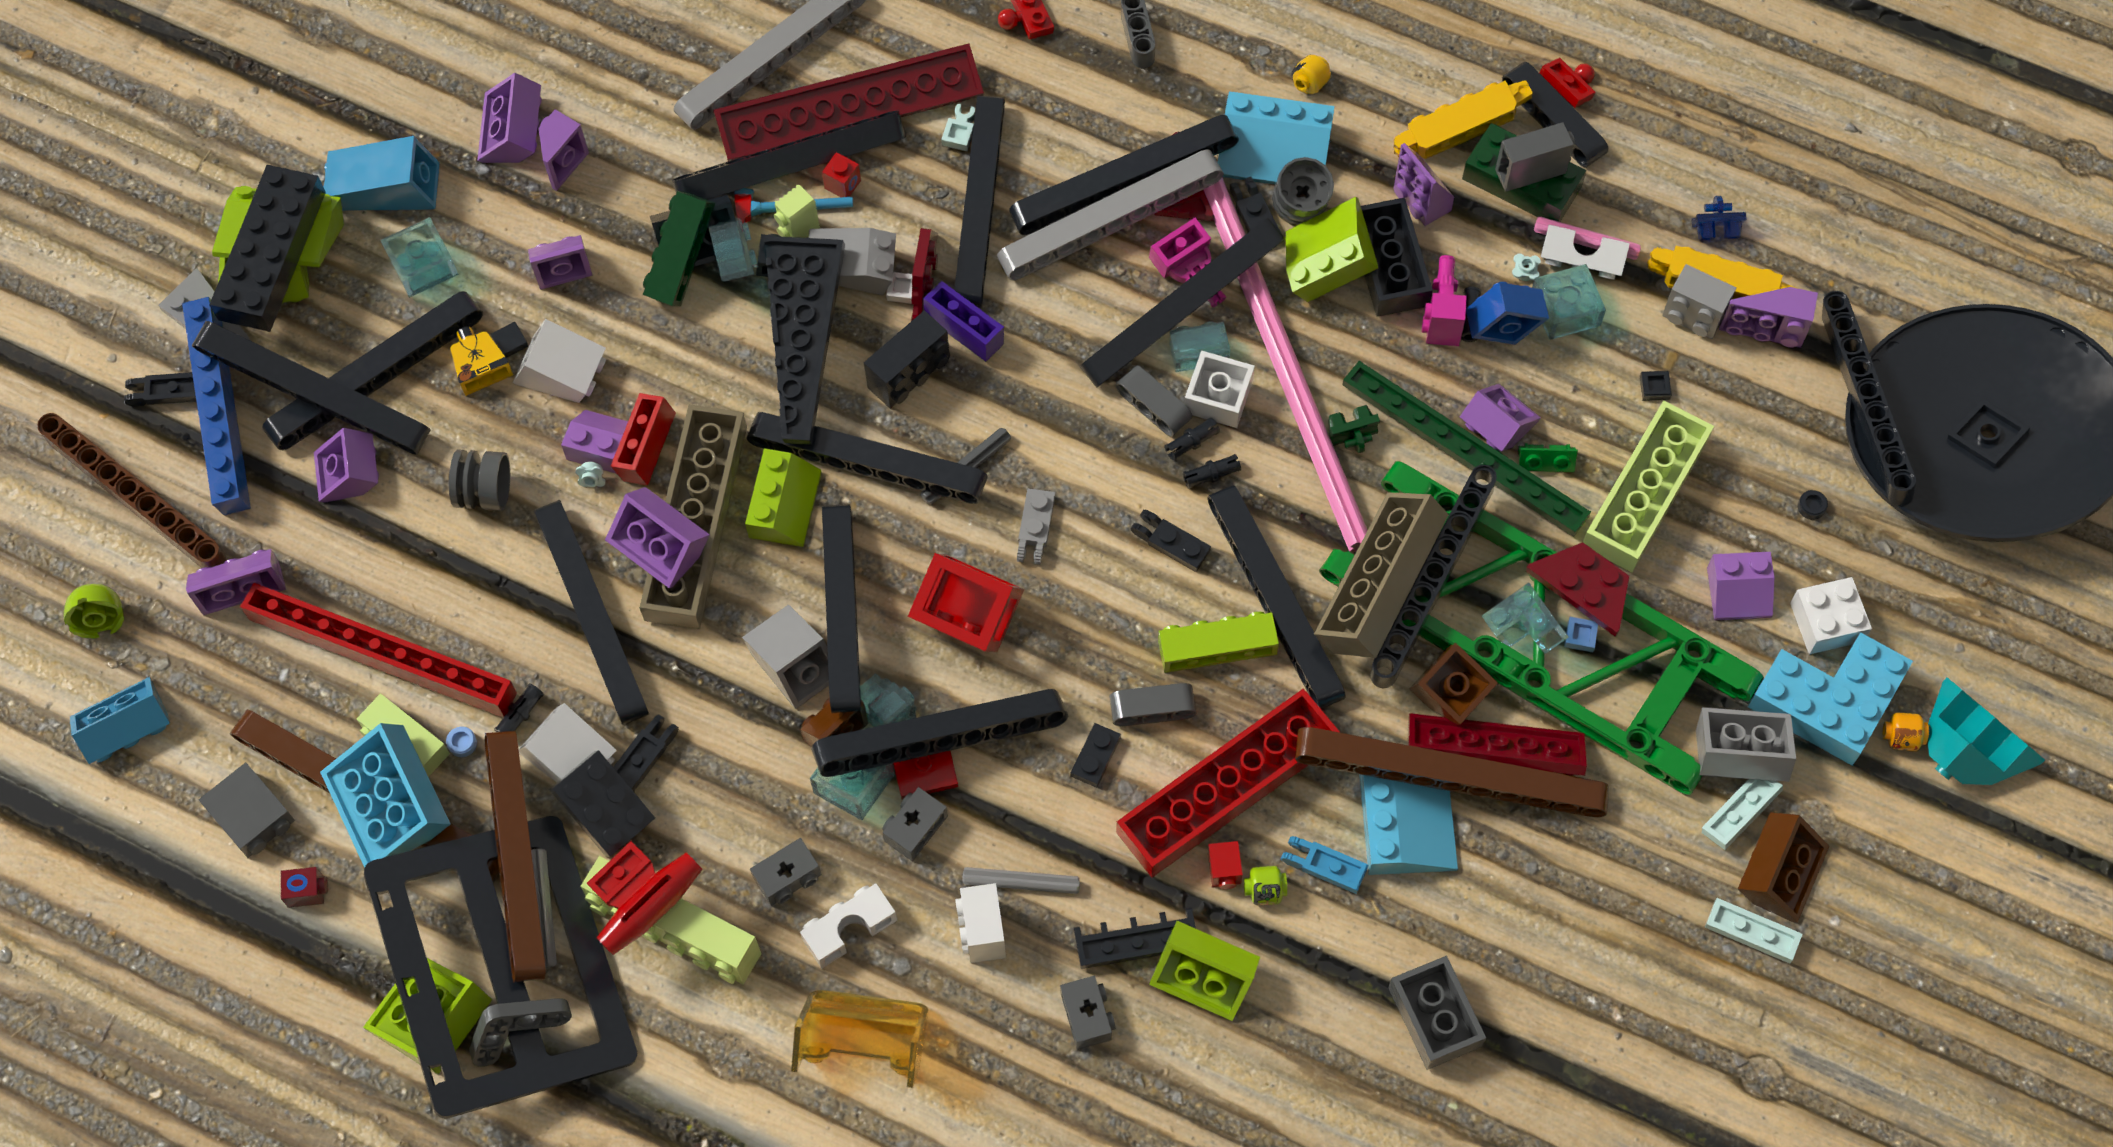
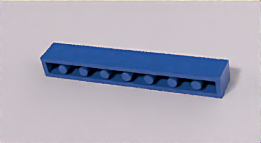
[182,297,251,515]

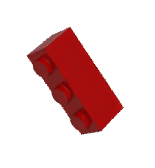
[611,393,676,486]

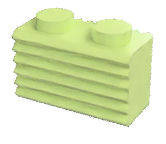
[774,185,820,238]

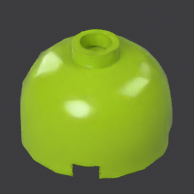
[64,584,124,639]

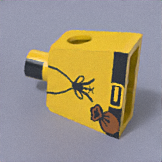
[450,327,513,396]

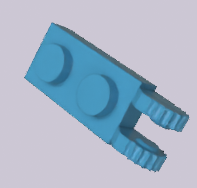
[1281,836,1369,894]

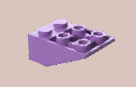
[1394,143,1454,226]
[1719,287,1818,348]

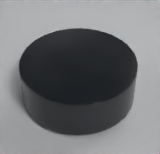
[1797,490,1828,520]

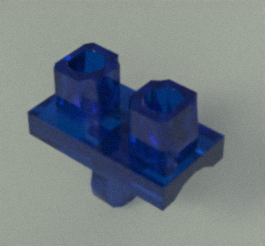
[1691,196,1747,240]

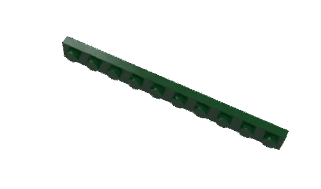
[1342,361,1591,537]

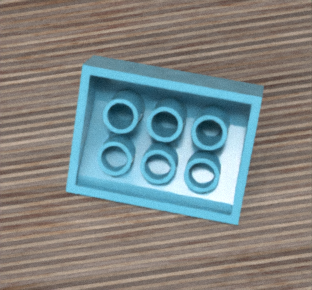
[1218,91,1335,184]
[320,723,450,868]
[1359,774,1458,875]

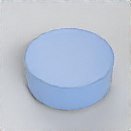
[446,727,477,757]

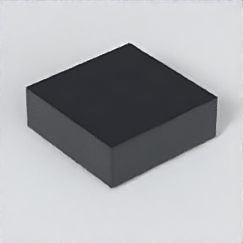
[491,322,529,358]
[1640,371,1672,401]

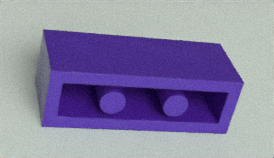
[923,281,1004,362]

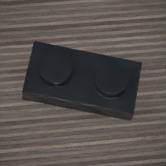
[1070,723,1121,788]

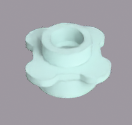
[1512,254,1541,281]
[575,462,606,487]

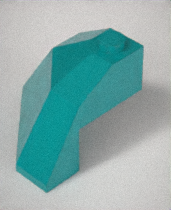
[1928,677,2045,785]

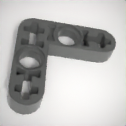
[469,998,572,1067]

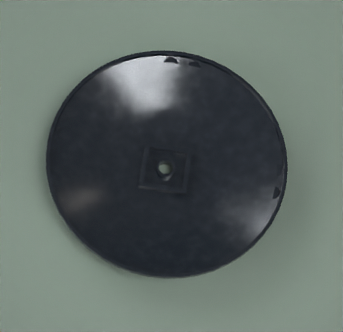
[1845,304,2113,542]

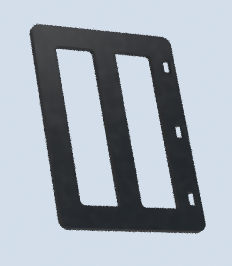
[364,816,637,1119]

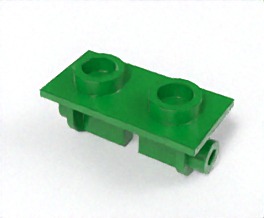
[1518,443,1578,472]

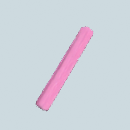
[1534,217,1641,260]

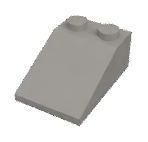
[808,228,896,296]

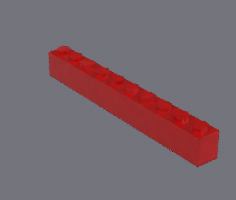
[240,583,517,718]

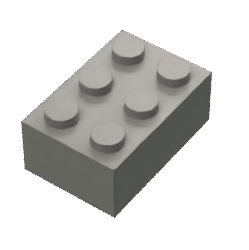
[1696,707,1796,782]

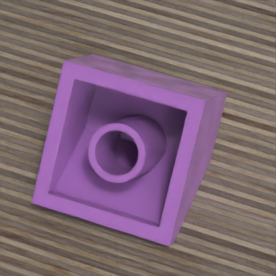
[538,109,589,191]
[528,235,593,290]
[1460,384,1541,451]
[561,410,628,474]
[314,428,379,502]
[1707,552,1775,620]

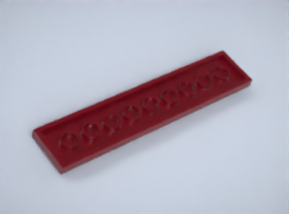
[714,43,984,161]

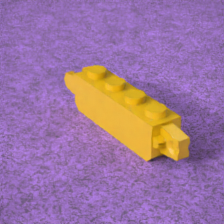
[1393,80,1533,159]
[1647,246,1796,299]

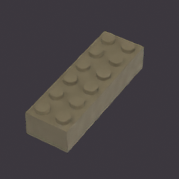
[1314,492,1449,658]

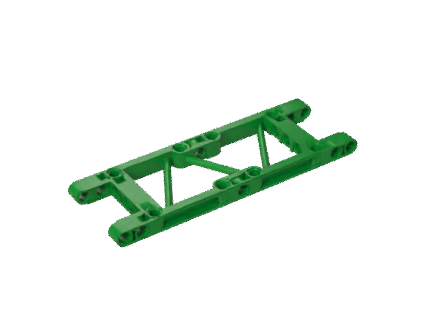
[1319,461,1764,795]

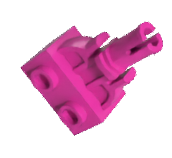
[1149,217,1226,308]
[1422,255,1466,346]

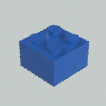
[1466,282,1549,345]

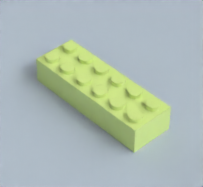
[1583,401,1714,573]
[580,856,761,985]

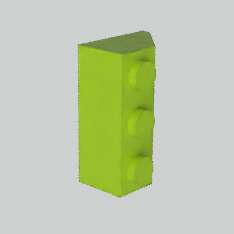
[745,449,822,547]
[1149,921,1260,1021]

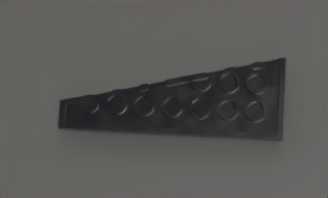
[764,236,845,445]

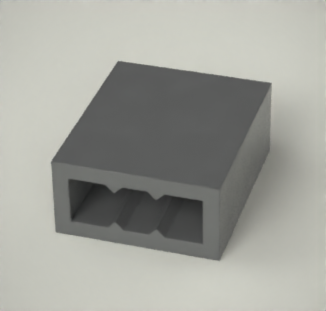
[1495,122,1575,192]
[198,762,295,858]

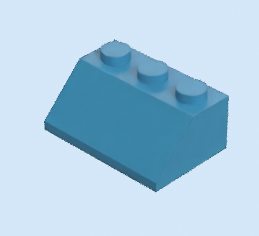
[70,677,170,764]

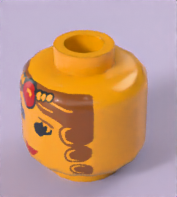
[1882,712,1929,751]

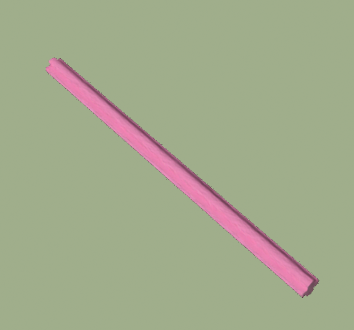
[1203,178,1368,552]

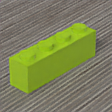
[1158,611,1279,673]

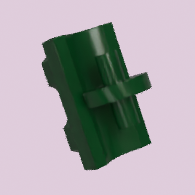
[1328,405,1380,453]

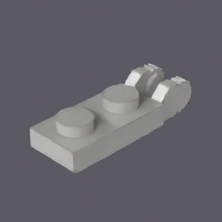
[1017,488,1055,565]

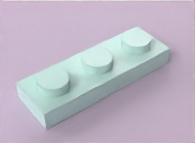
[1702,779,1783,850]
[1705,898,1802,964]

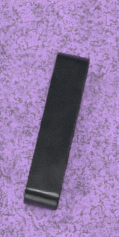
[1502,62,1609,167]

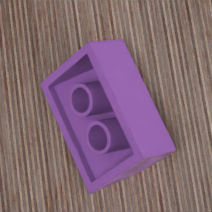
[477,73,542,163]
[605,487,710,588]
[186,549,286,616]

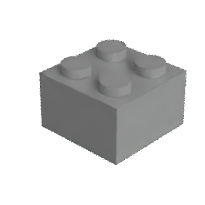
[1662,264,1736,339]

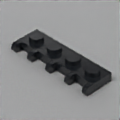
[1073,907,1196,969]

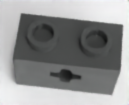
[882,787,948,862]
[750,837,822,906]
[1060,975,1116,1050]

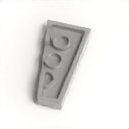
[158,268,251,341]

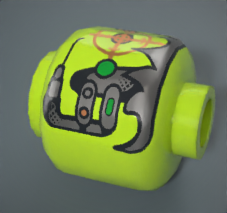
[1244,866,1287,906]

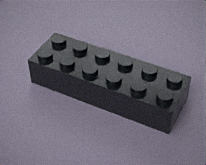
[209,165,326,332]

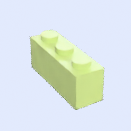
[357,693,450,777]

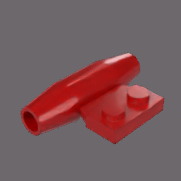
[587,841,703,955]

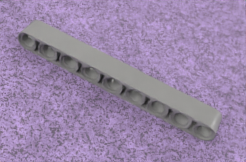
[674,0,866,130]
[997,150,1224,281]

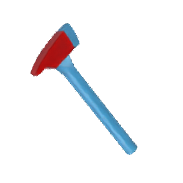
[735,188,853,232]

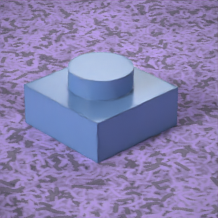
[1564,617,1598,652]

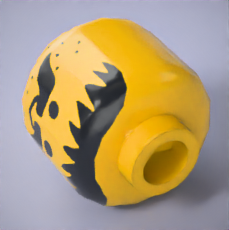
[1292,55,1331,94]

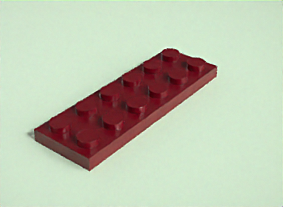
[1408,713,1587,776]

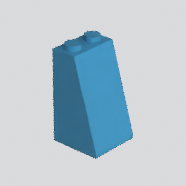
[323,136,440,211]

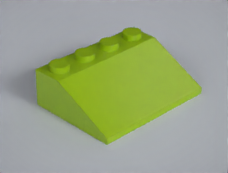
[212,186,344,267]

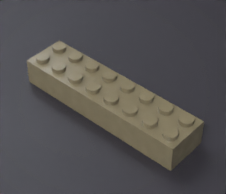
[639,404,747,629]

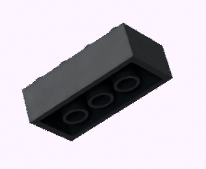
[1361,197,1433,317]

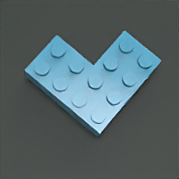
[1748,632,1913,766]

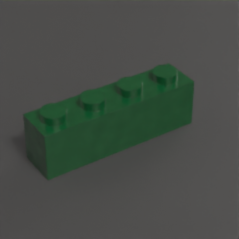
[643,191,716,306]

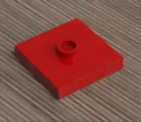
[893,751,959,800]

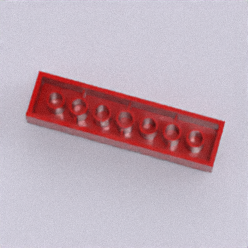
[1116,688,1340,878]

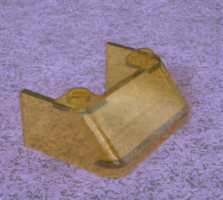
[791,990,928,1088]

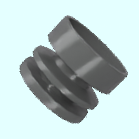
[1272,157,1334,225]
[449,449,511,511]

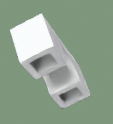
[1541,224,1630,279]
[800,884,897,969]

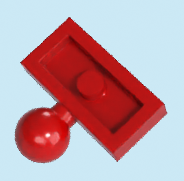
[998,0,1054,39]
[1539,57,1596,108]

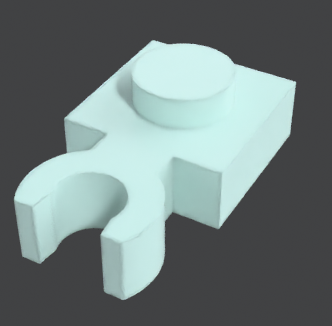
[941,104,975,151]

